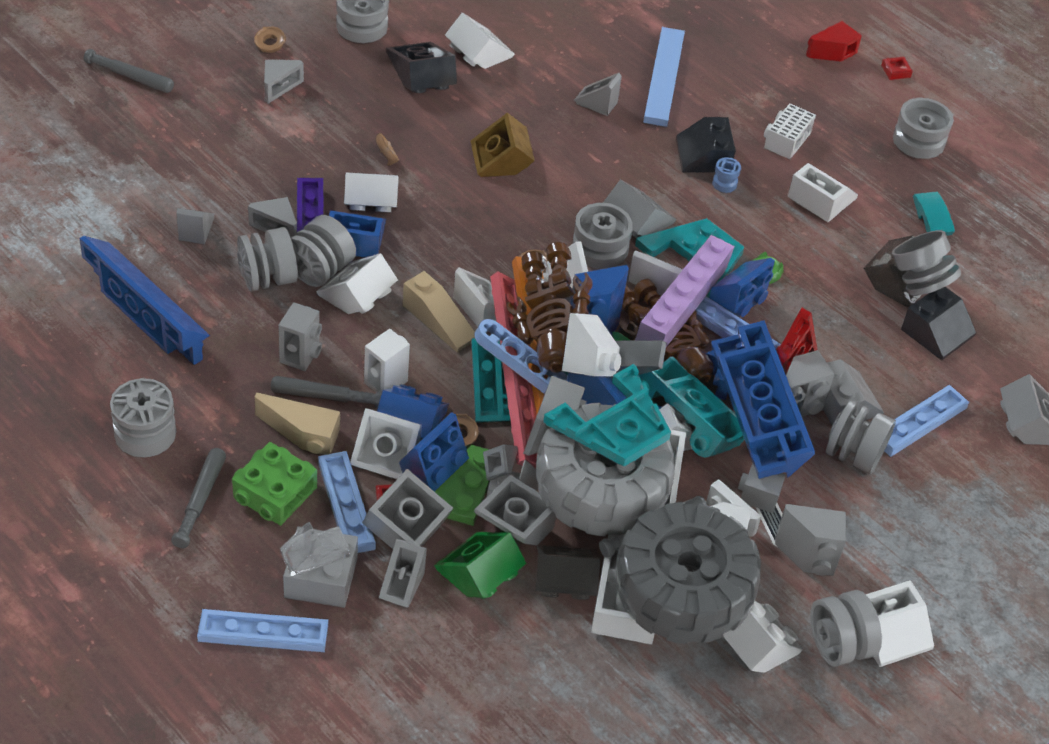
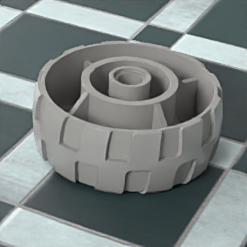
[536,403,674,536]

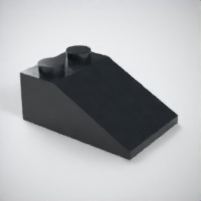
[386,41,457,93]

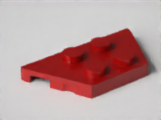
[776,307,817,375]

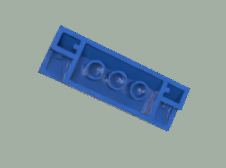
[79,236,210,365]
[711,320,815,479]

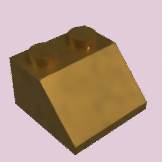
[470,112,535,177]

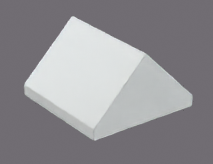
[628,251,683,295]
[453,267,497,327]
[350,408,422,479]

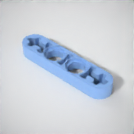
[474,319,568,394]

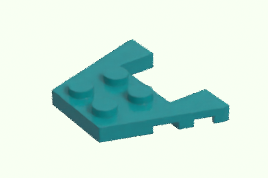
[635,218,744,298]
[543,364,671,467]

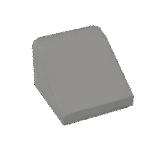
[483,444,518,481]

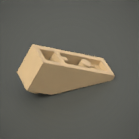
[403,271,475,352]
[255,392,340,455]

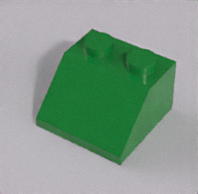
[434,532,527,599]

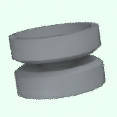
[336,0,389,43]
[893,98,954,159]
[572,203,632,269]
[810,590,882,667]

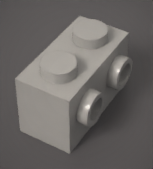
[279,302,322,371]

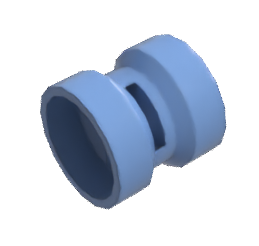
[712,157,741,193]

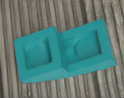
[913,192,955,236]

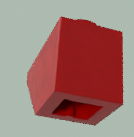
[806,21,862,62]

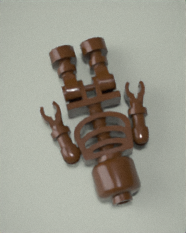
[506,242,593,373]
[619,278,714,386]

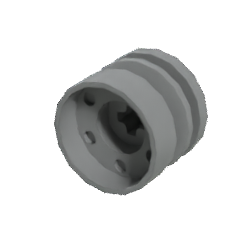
[290,215,356,287]
[237,227,298,291]
[892,230,961,296]
[110,378,176,458]
[826,400,896,475]

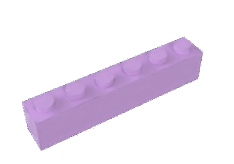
[635,235,734,347]

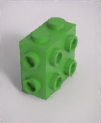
[232,442,317,526]

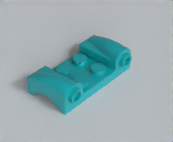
[638,356,744,458]

